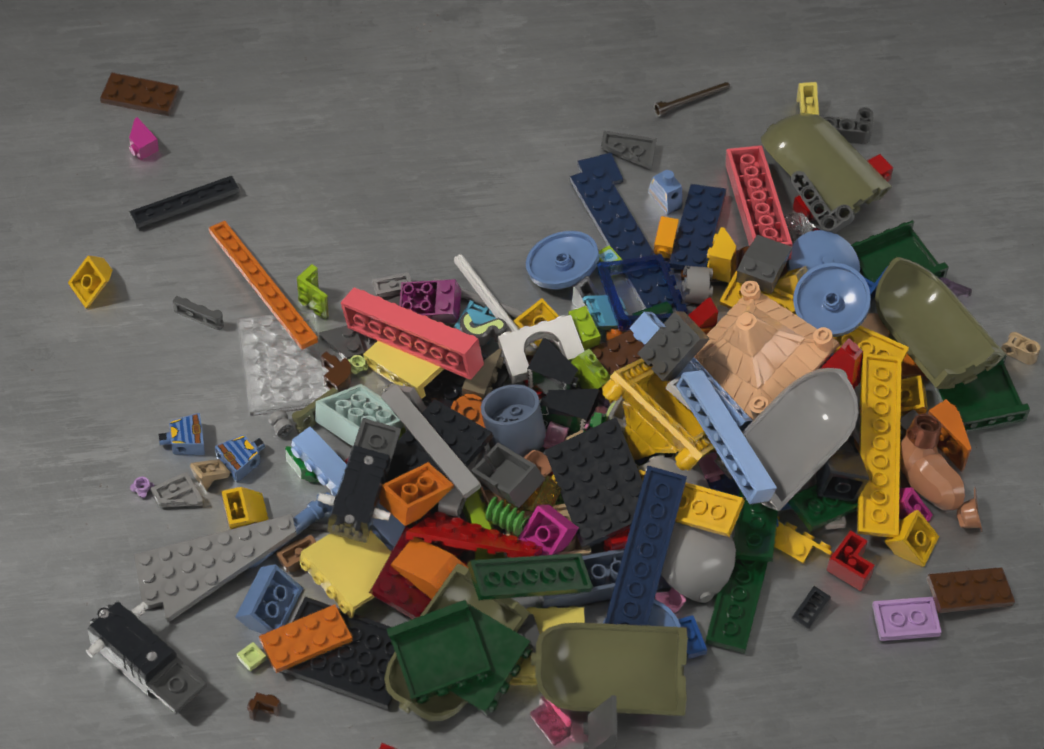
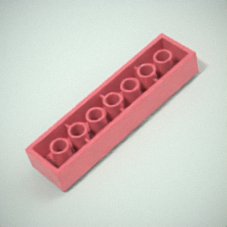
[726,145,792,260]
[340,288,484,380]

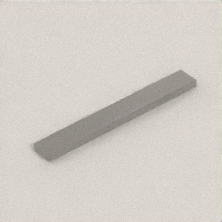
[380,384,482,499]

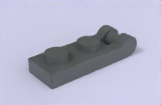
[173,296,224,330]

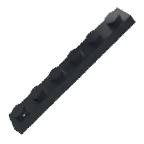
[129,175,239,228]

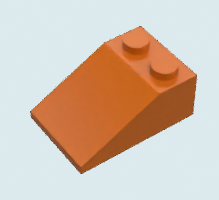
[928,399,972,471]
[379,462,454,526]
[391,536,468,599]

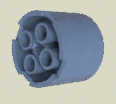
[481,385,546,457]

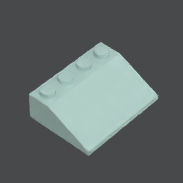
[315,384,404,446]

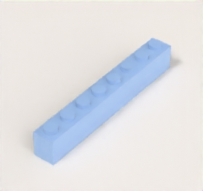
[630,312,753,432]
[676,370,777,504]
[291,427,406,551]

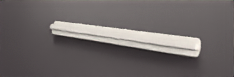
[454,254,519,332]

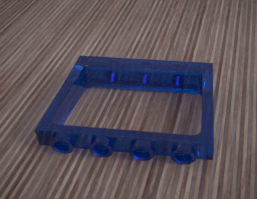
[596,254,688,331]

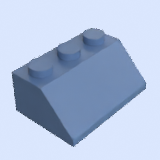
[235,564,303,634]

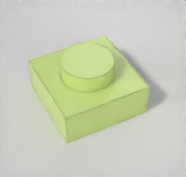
[237,642,267,672]

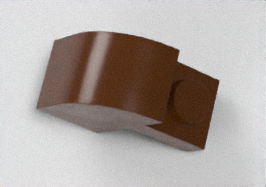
[321,351,352,392]

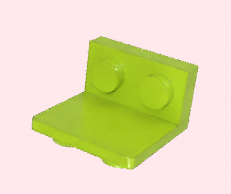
[297,264,329,319]

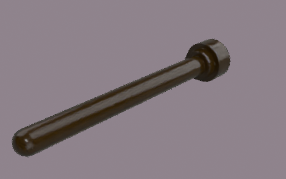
[654,82,730,117]

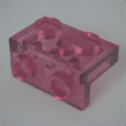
[530,695,572,746]

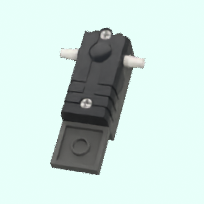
[318,418,401,543]
[86,601,207,714]

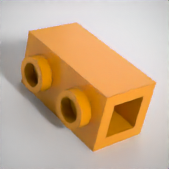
[653,216,679,259]

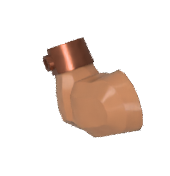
[900,414,965,510]

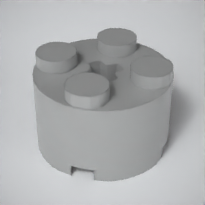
[682,266,713,304]

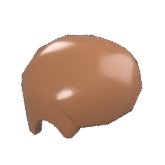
[523,450,552,478]

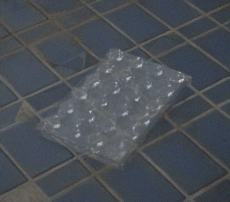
[238,310,326,416]

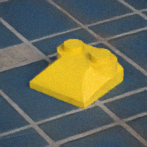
[513,298,559,349]
[901,375,928,415]

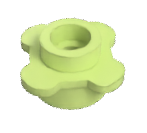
[348,355,368,374]

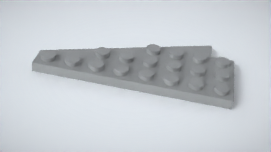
[134,514,297,622]

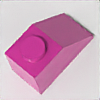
[129,117,159,160]
[899,487,933,522]

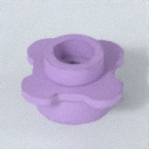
[130,476,154,498]

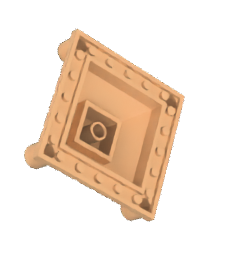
[695,281,840,420]

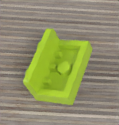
[571,349,610,389]

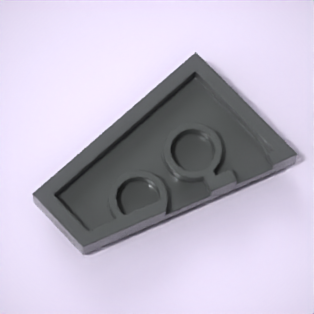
[601,131,657,170]

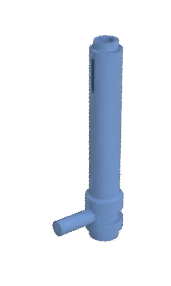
[249,492,333,569]

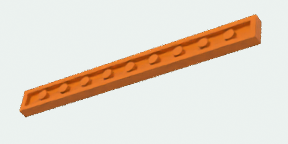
[209,220,318,350]

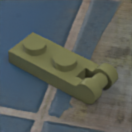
[292,387,339,433]

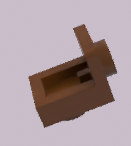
[247,692,281,720]

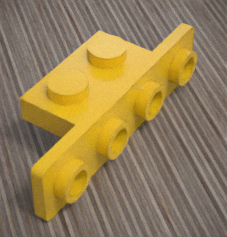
[774,517,834,563]

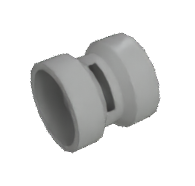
[268,410,295,437]

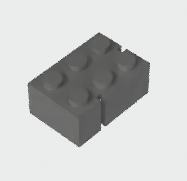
[637,311,710,381]
[471,443,546,508]

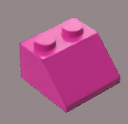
[518,505,579,556]

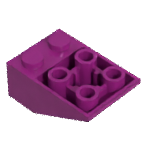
[399,279,461,324]

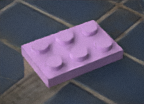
[872,597,942,641]

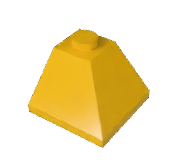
[68,255,113,308]
[884,510,939,567]

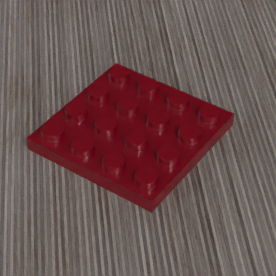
[369,526,468,619]

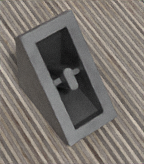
[572,276,599,311]

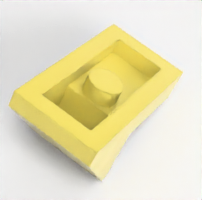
[796,82,819,115]

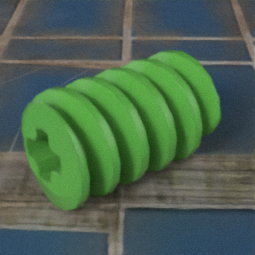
[485,496,531,536]

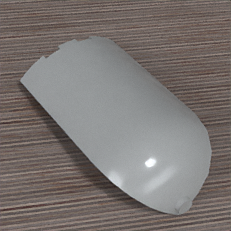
[714,368,859,511]
[636,453,736,603]

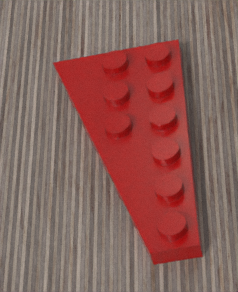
[406,512,543,558]

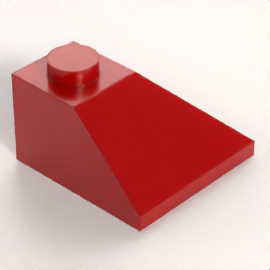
[820,338,863,389]

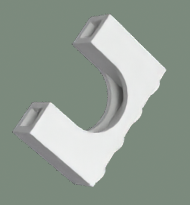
[498,315,584,384]

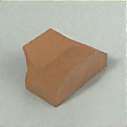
[276,535,316,572]

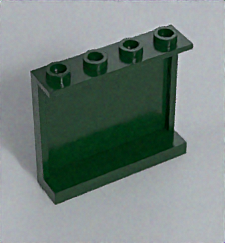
[851,220,949,283]
[934,355,1030,432]
[386,599,493,704]
[449,604,533,716]

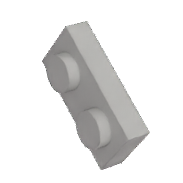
[372,272,412,298]

